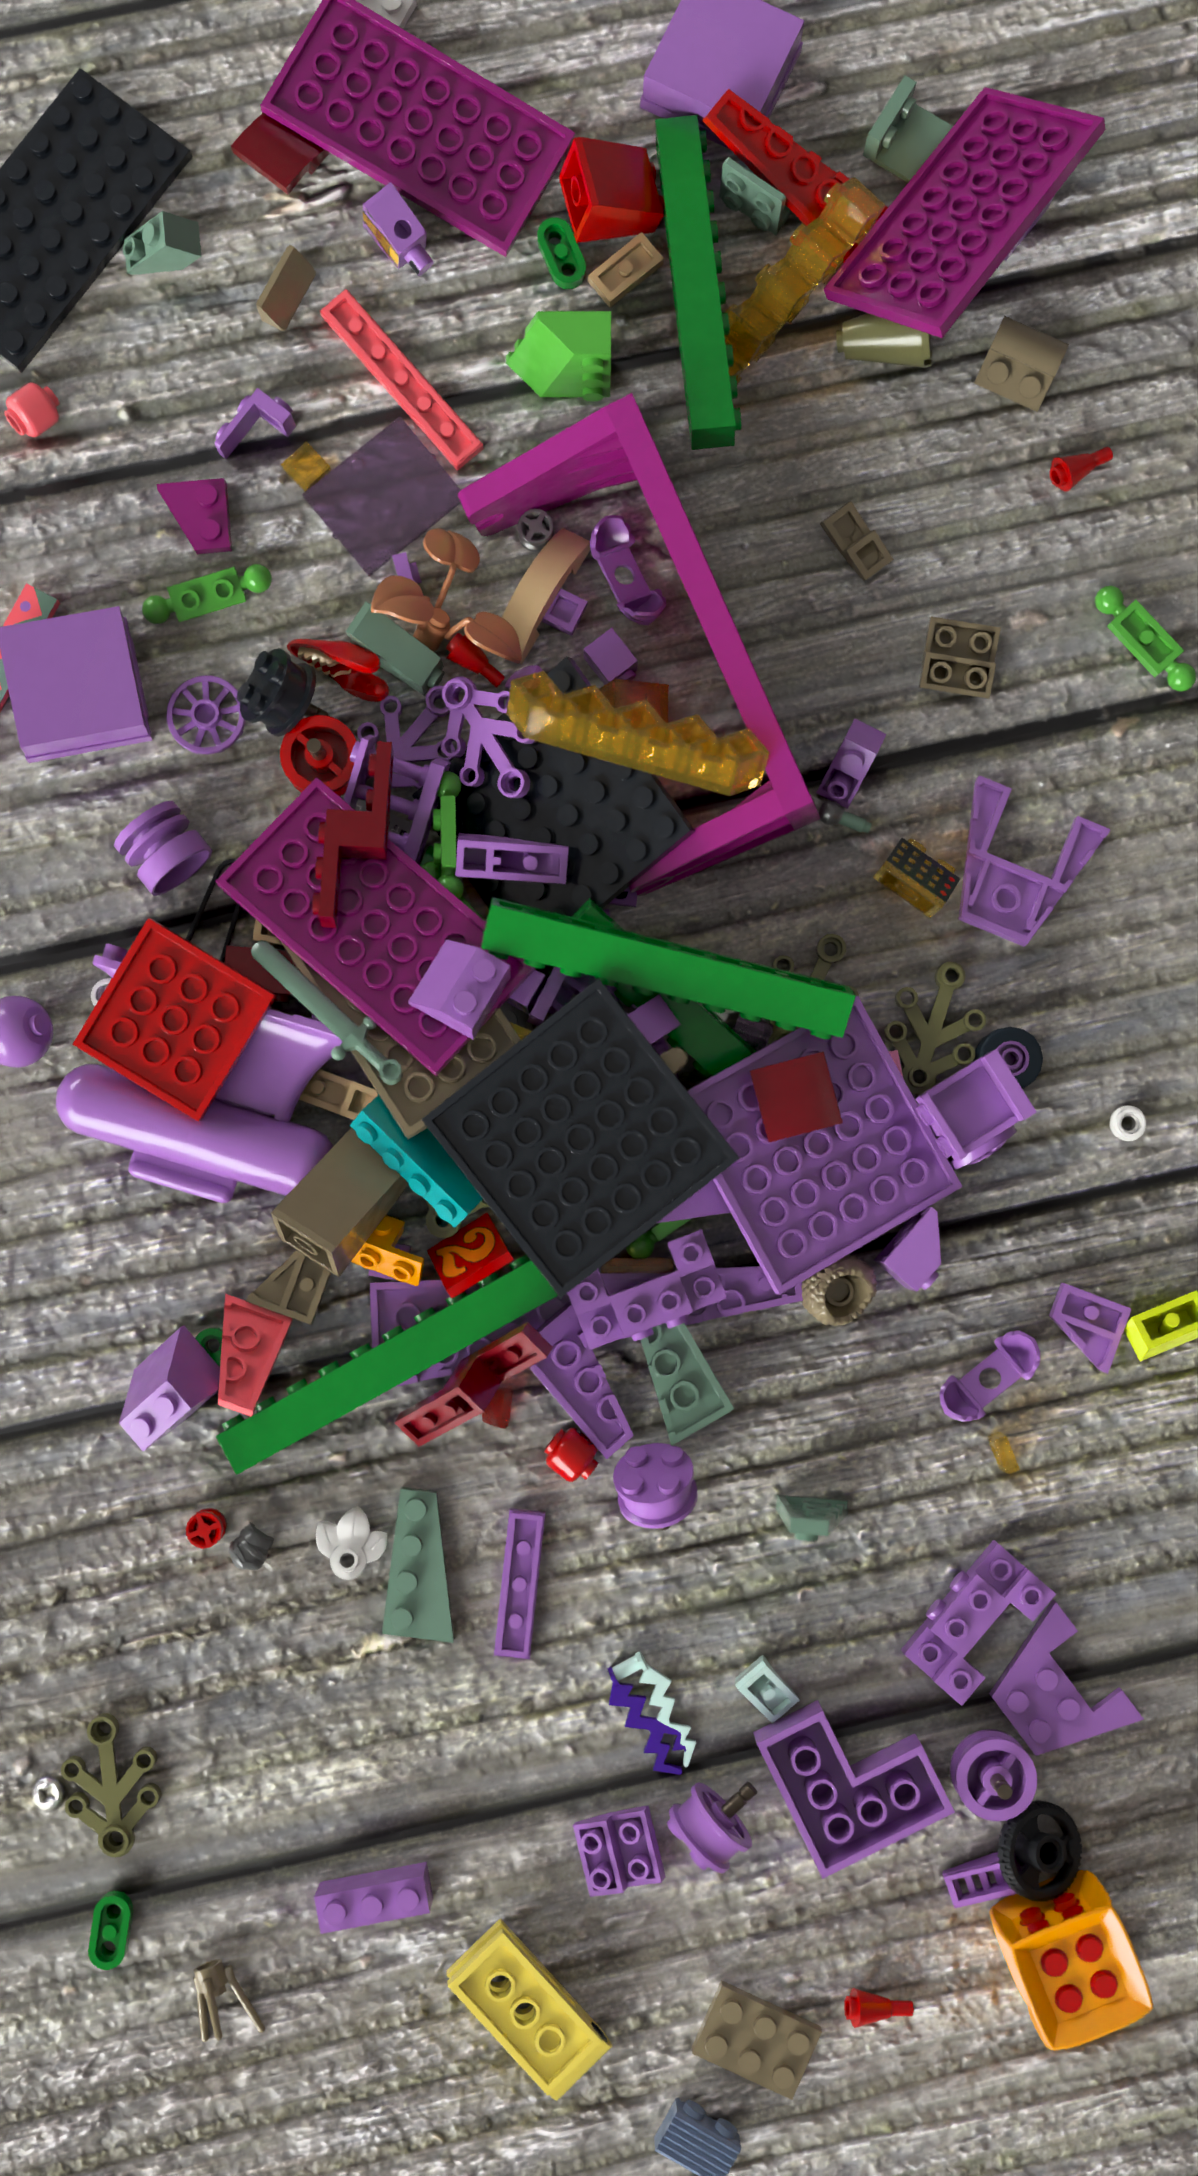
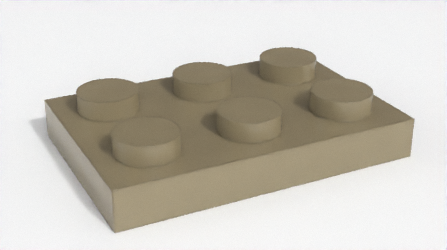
[691,1980,822,2100]

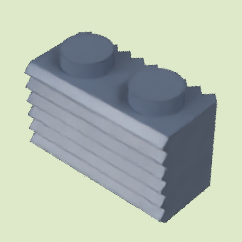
[654,2098,741,2176]

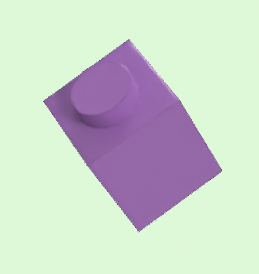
[584,628,638,691]

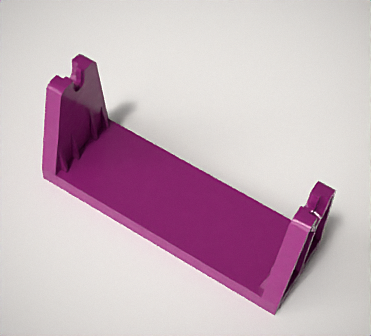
[458,393,820,896]

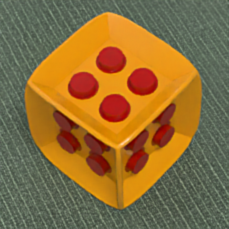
[989,1870,1153,2050]

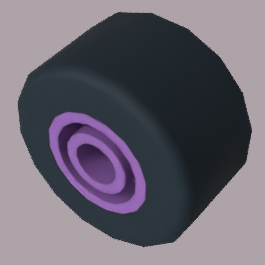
[973,1027,1043,1089]

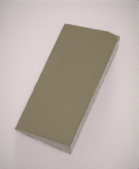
[256,245,316,331]

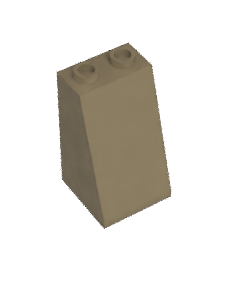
[271,1127,409,1277]

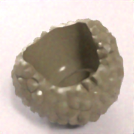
[801,1254,877,1326]

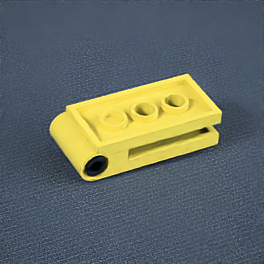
[446,1918,612,2101]

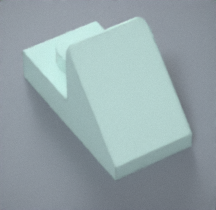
[735,1655,800,1724]

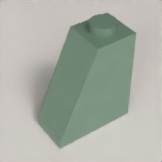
[346,601,445,696]

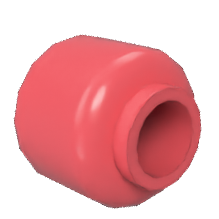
[4,382,60,437]

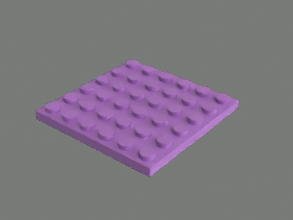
[687,996,963,1295]

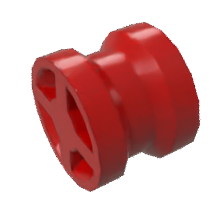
[186,1508,227,1549]

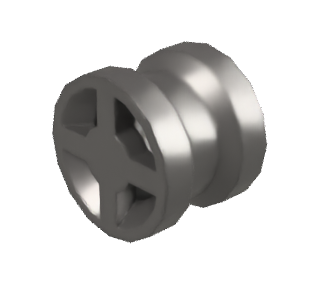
[518,509,554,552]

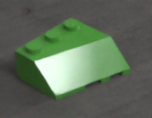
[506,311,611,401]

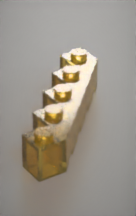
[725,177,886,385]
[506,671,770,796]

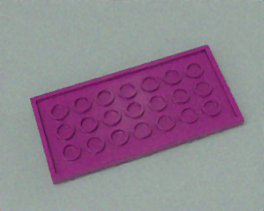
[260,0,575,257]
[824,87,1106,338]
[216,777,535,1076]

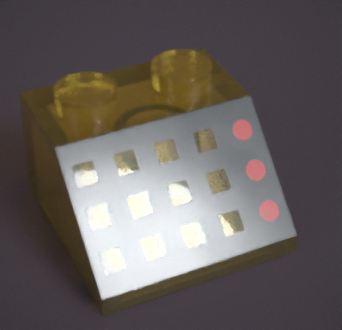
[872,838,961,918]

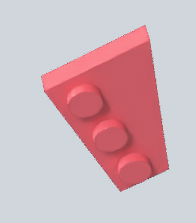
[217,1294,293,1417]

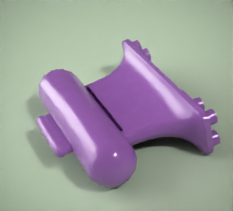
[56,943,342,1203]

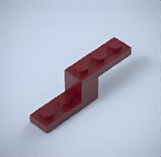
[313,741,394,928]
[394,1322,553,1447]

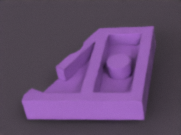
[1049,1282,1132,1374]

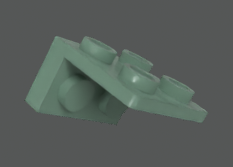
[863,75,953,182]
[719,157,792,235]

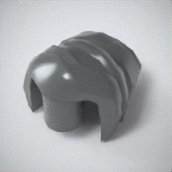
[229,1522,274,1570]

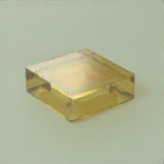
[281,441,332,494]
[987,1432,1020,1474]

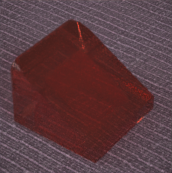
[482,1387,513,1429]

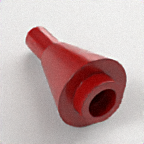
[1049,447,1113,492]
[445,632,506,688]
[844,1988,914,2028]

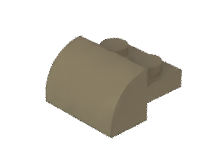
[974,316,1069,412]

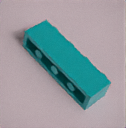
[350,1095,483,1228]

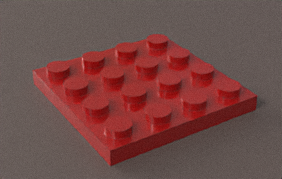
[72,918,277,1122]

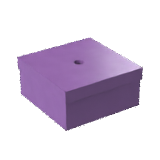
[640,0,805,149]
[0,606,153,763]

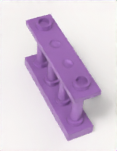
[344,734,451,865]

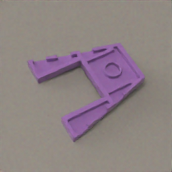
[958,775,1110,947]

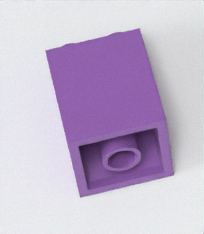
[119,1325,220,1451]

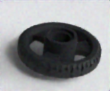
[997,1801,1082,1902]

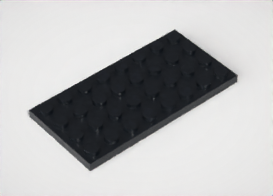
[0,68,192,373]

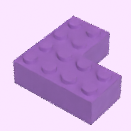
[753,1700,955,1879]

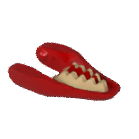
[287,639,390,702]

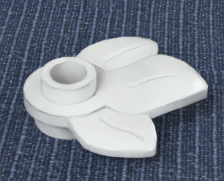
[316,1506,388,1580]

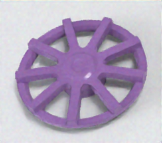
[166,675,246,754]

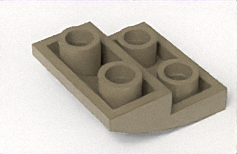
[919,616,1001,699]

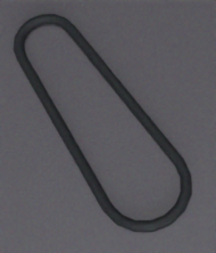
[186,859,241,963]

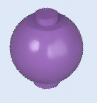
[0,996,53,1068]

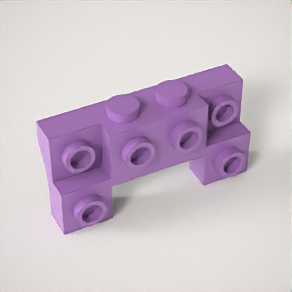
[568,1229,727,1350]
[901,1540,1056,1706]

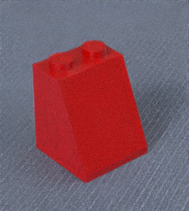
[559,137,665,243]

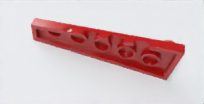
[702,89,888,264]

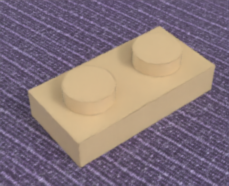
[588,232,664,308]

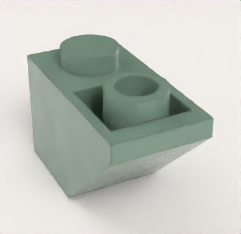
[123,211,202,275]

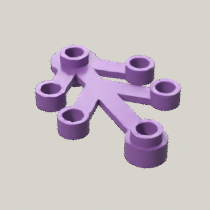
[441,676,539,799]
[357,686,455,789]

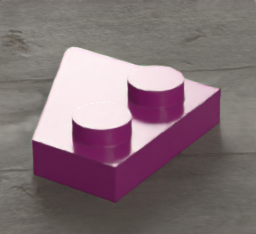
[157,478,232,555]

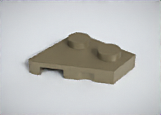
[246,1250,331,1325]

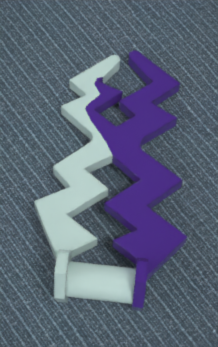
[607,1651,696,1775]

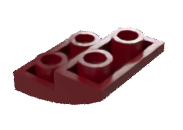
[231,113,330,195]
[750,1052,843,1143]

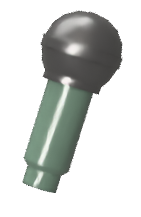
[818,801,872,833]

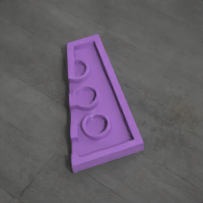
[529,1302,634,1459]

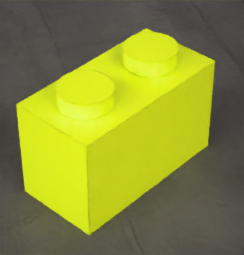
[1124,1290,1198,1362]

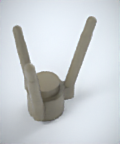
[193,1959,265,2042]

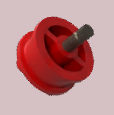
[280,715,357,797]

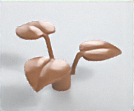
[371,528,522,664]

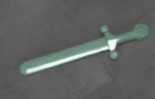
[251,940,403,1085]

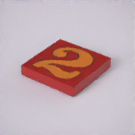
[427,1213,514,1298]

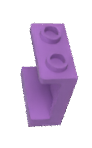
[915,1049,1037,1161]

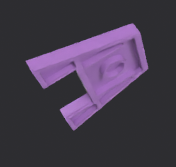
[989,1599,1144,1756]

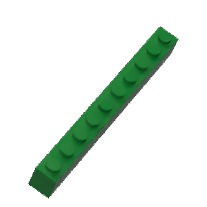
[655,115,742,450]
[481,897,856,1039]
[215,1254,558,1475]

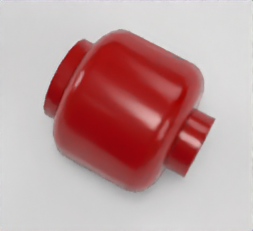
[544,1428,599,1482]

